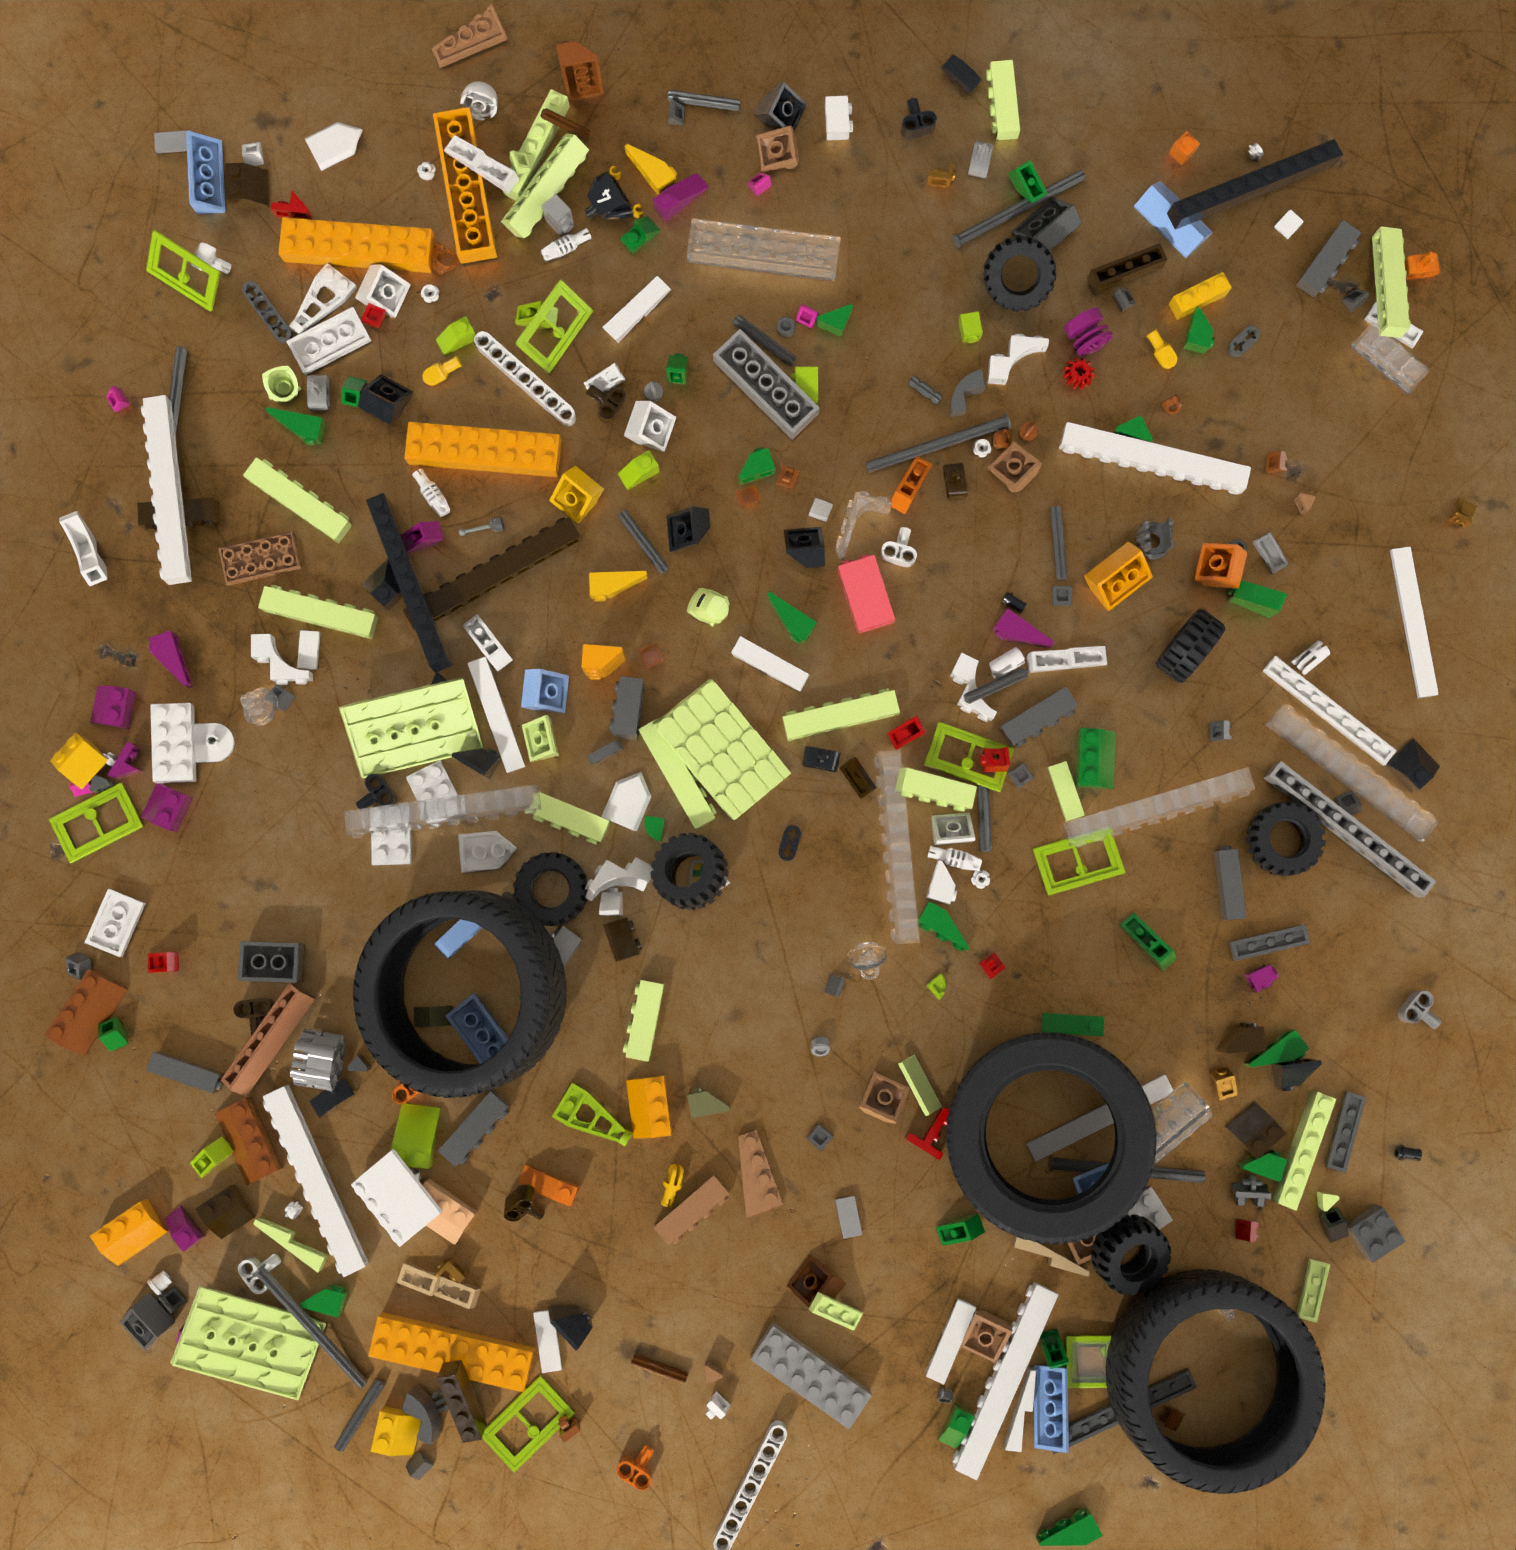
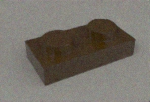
[839,757,877,799]

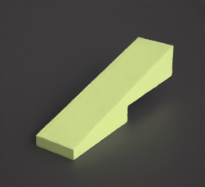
[253,1217,328,1273]

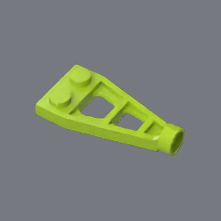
[552,1082,633,1147]

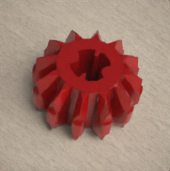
[1063,357,1095,390]

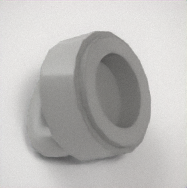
[644,381,663,402]
[811,1037,830,1057]

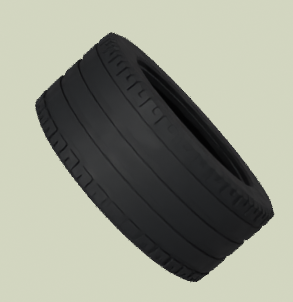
[946,1032,1157,1244]

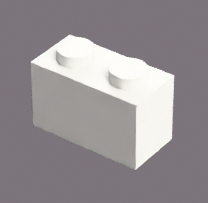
[825,96,853,140]

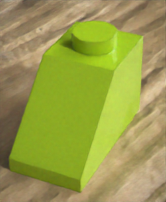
[515,301,558,329]
[436,316,476,357]
[791,367,818,406]
[618,450,660,490]
[190,1137,234,1178]

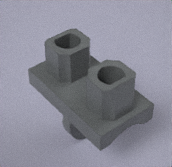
[1231,1174,1271,1207]

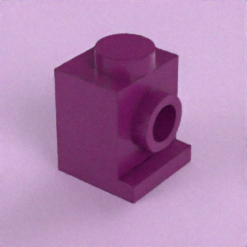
[1245,965,1279,992]

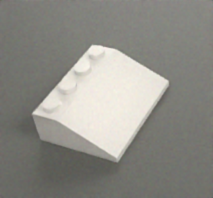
[351,1149,443,1247]

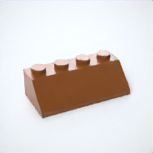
[556,41,604,102]
[44,969,128,1056]
[215,1097,283,1185]

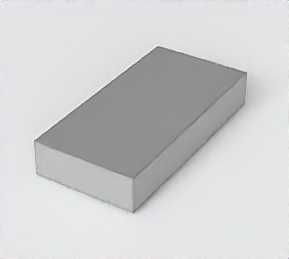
[154,130,192,154]
[1253,532,1289,575]
[835,1195,863,1239]

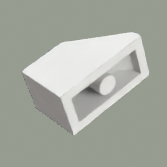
[926,860,957,905]

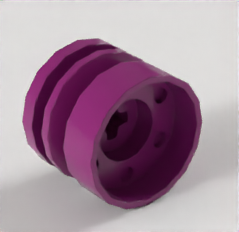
[1063,307,1114,357]

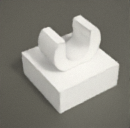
[706,1391,731,1419]

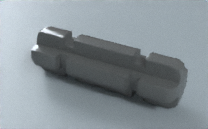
[908,375,942,404]

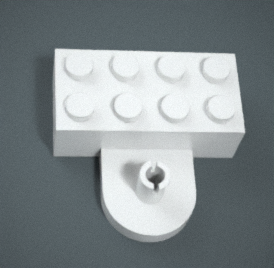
[151,703,235,784]

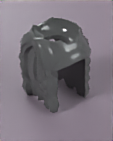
[1135,518,1175,560]

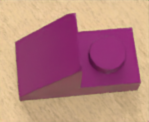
[108,742,143,779]

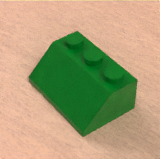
[1075,728,1116,789]

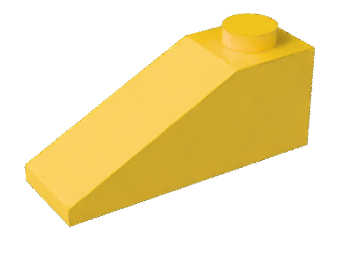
[625,144,677,195]
[589,571,648,602]

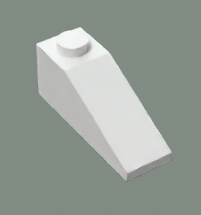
[462,614,513,671]
[599,888,623,916]

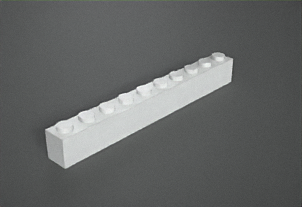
[141,395,192,585]
[1059,422,1251,494]
[263,1085,369,1277]
[952,1281,1058,1480]

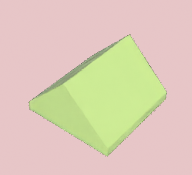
[522,715,559,762]

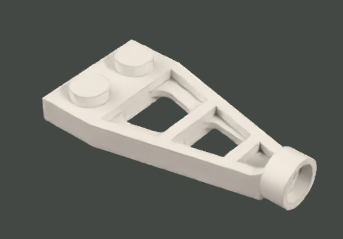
[289,263,357,335]

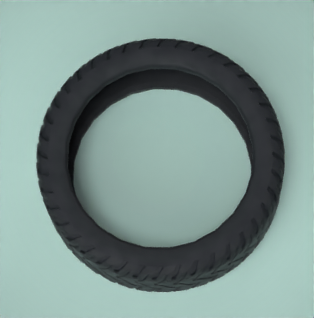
[353,890,567,1098]
[1105,1269,1326,1494]

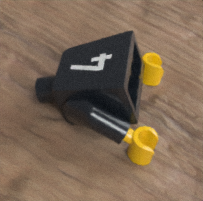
[585,166,644,220]

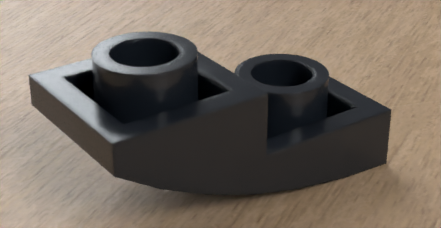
[941,55,982,94]
[309,1078,355,1118]

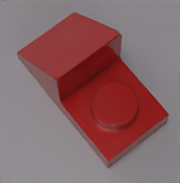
[271,190,313,220]
[887,715,926,750]
[148,952,179,973]

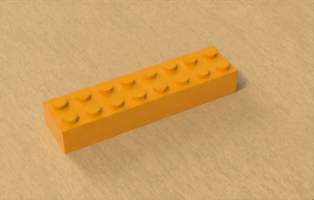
[433,107,498,264]
[278,217,435,273]
[404,422,562,477]
[368,1312,535,1392]

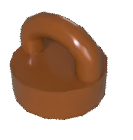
[1161,394,1181,414]
[1019,422,1038,442]
[992,429,1011,449]

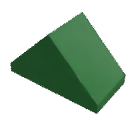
[816,304,853,337]
[1113,415,1153,442]
[1039,1328,1069,1369]

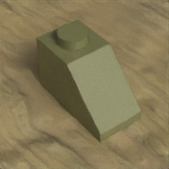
[687,1087,730,1118]

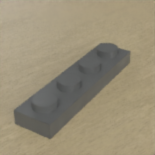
[1229,924,1310,961]
[1325,1091,1366,1173]

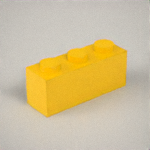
[1169,272,1232,320]

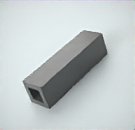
[1214,846,1246,921]
[146,1051,224,1094]

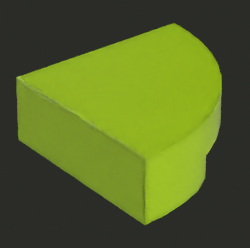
[926,973,946,1000]

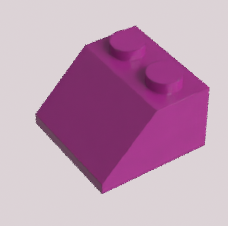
[90,686,136,729]
[141,783,193,832]

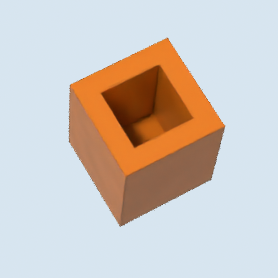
[1169,131,1200,165]

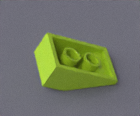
[391,1103,441,1169]

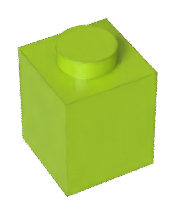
[958,311,983,343]

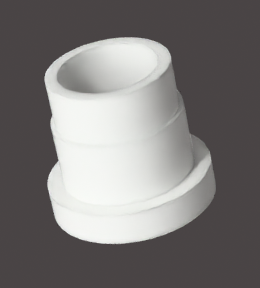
[147,1270,173,1296]

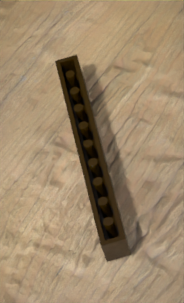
[403,517,582,631]

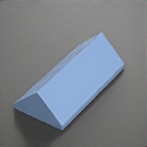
[186,131,225,214]
[1134,181,1213,258]
[445,993,508,1064]
[1034,1365,1069,1453]

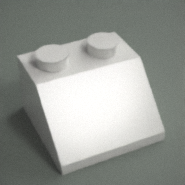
[355,265,411,318]
[624,401,676,452]

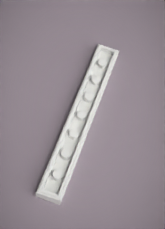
[1390,547,1439,698]
[1263,656,1397,766]
[1026,1075,1175,1162]

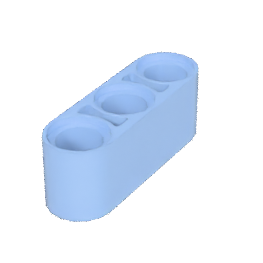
[434,919,482,959]

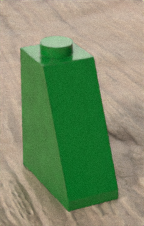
[1228,580,1287,619]

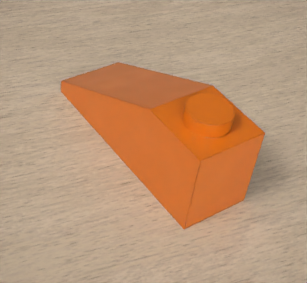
[889,457,933,514]
[518,1164,580,1207]

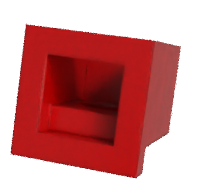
[979,747,1010,772]

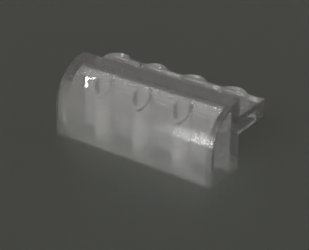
[1350,321,1430,395]
[1151,1081,1213,1165]

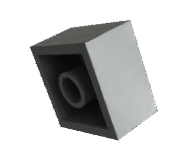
[1347,1204,1406,1263]

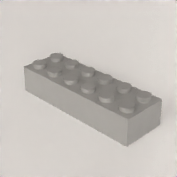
[713,329,819,440]
[751,1322,872,1429]

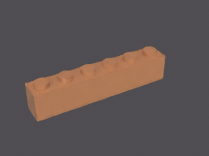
[221,983,315,1097]

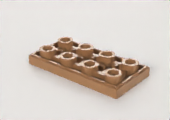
[218,531,302,586]

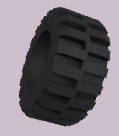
[983,235,1057,312]
[1156,609,1226,683]
[1246,801,1326,876]
[650,832,728,910]
[513,852,588,927]
[1091,1214,1171,1296]

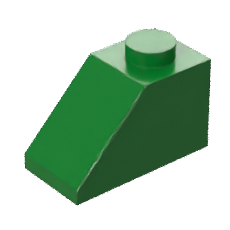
[1007,160,1048,204]
[1183,307,1215,354]
[666,353,689,384]
[738,447,775,485]
[1238,1150,1288,1182]
[936,1214,985,1246]
[300,1284,349,1318]
[938,1403,975,1449]

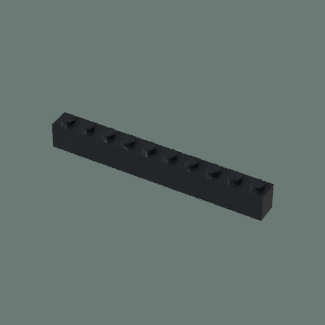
[1167,139,1343,230]
[366,493,453,673]

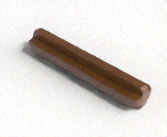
[540,108,590,139]
[631,1354,688,1384]

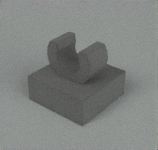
[1210,720,1232,742]

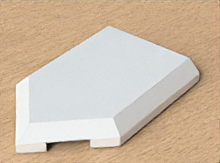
[304,122,363,171]
[601,772,652,832]
[458,831,517,873]

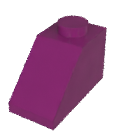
[402,521,444,553]
[165,1205,205,1252]

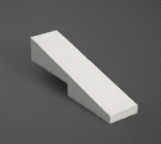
[444,135,519,194]
[602,276,671,343]
[731,636,810,692]
[1026,646,1107,673]
[926,1298,976,1385]
[1003,1366,1036,1452]

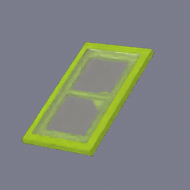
[1066,1335,1149,1388]

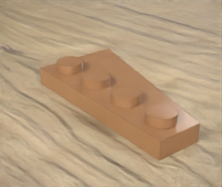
[432,4,507,68]
[738,1129,783,1218]

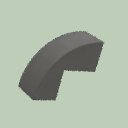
[949,369,986,417]
[402,1385,441,1445]

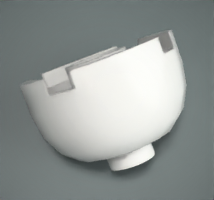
[460,81,498,120]

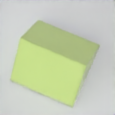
[509,150,531,175]
[1317,1191,1339,1211]

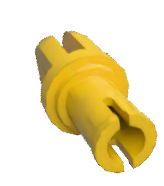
[1147,329,1178,369]
[422,356,462,386]
[661,1164,684,1208]

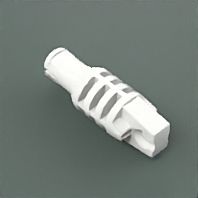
[541,228,591,261]
[412,468,450,517]
[928,846,982,871]

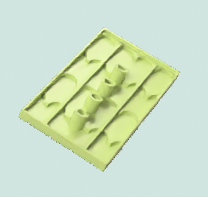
[339,678,483,778]
[652,679,791,820]
[170,1286,326,1400]

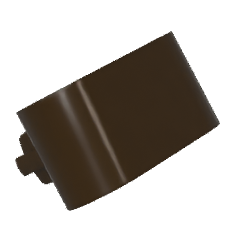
[586,385,626,423]
[943,462,968,500]
[233,998,275,1036]
[504,1185,545,1222]

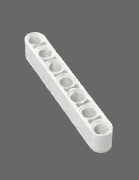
[474,331,576,427]
[713,1420,787,1550]

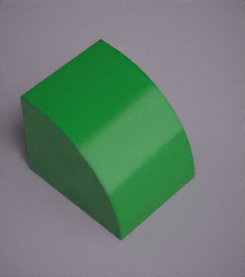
[341,376,367,408]
[644,815,665,842]
[98,1017,128,1052]

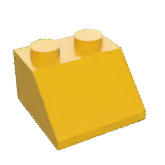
[549,466,604,524]
[50,732,108,789]
[370,1406,421,1456]

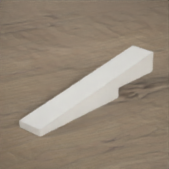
[468,657,525,773]

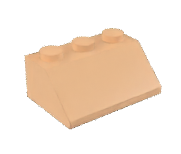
[423,1179,478,1245]

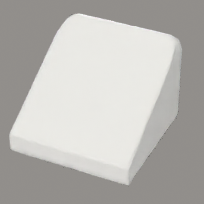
[242,142,264,166]
[1274,210,1303,240]
[809,498,833,522]

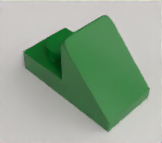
[620,216,661,254]

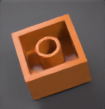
[1195,543,1247,588]

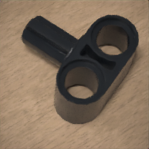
[901,98,937,139]
[802,746,841,772]
[356,774,397,811]

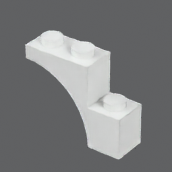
[987,334,1049,385]
[59,511,107,586]
[251,634,313,685]
[950,653,997,722]
[585,857,654,901]

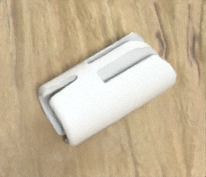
[1292,640,1330,675]
[989,647,1025,679]

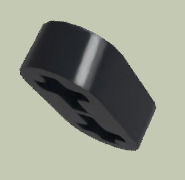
[778,825,801,861]

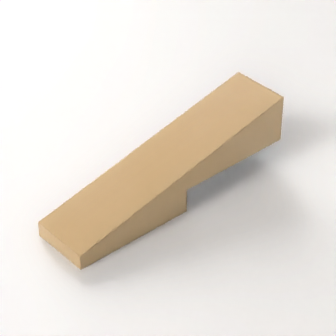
[1012,1236,1090,1277]
[397,1263,481,1309]

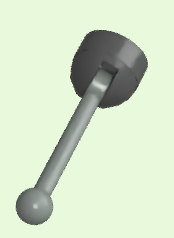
[459,516,505,536]

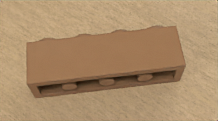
[653,1174,729,1246]

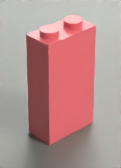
[837,554,895,634]

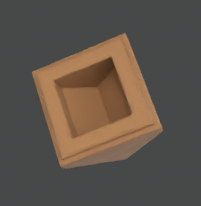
[1294,493,1316,515]
[704,1361,723,1384]

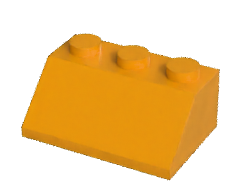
[1084,542,1153,611]
[581,644,626,680]
[626,1075,672,1139]
[90,1199,168,1266]

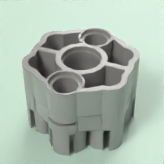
[290,1028,346,1091]

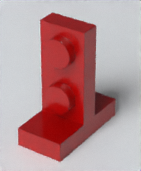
[905,1106,949,1160]

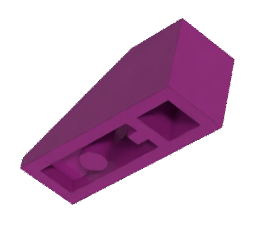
[653,173,709,222]
[992,609,1054,648]
[148,631,193,688]

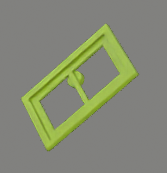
[146,230,220,312]
[515,280,593,374]
[924,722,1014,792]
[49,782,144,864]
[1033,826,1126,896]
[482,1375,575,1473]

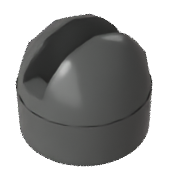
[937,1387,953,1403]

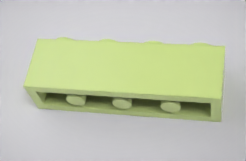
[986,60,1020,141]
[895,768,977,812]
[529,792,611,845]
[623,980,665,1062]

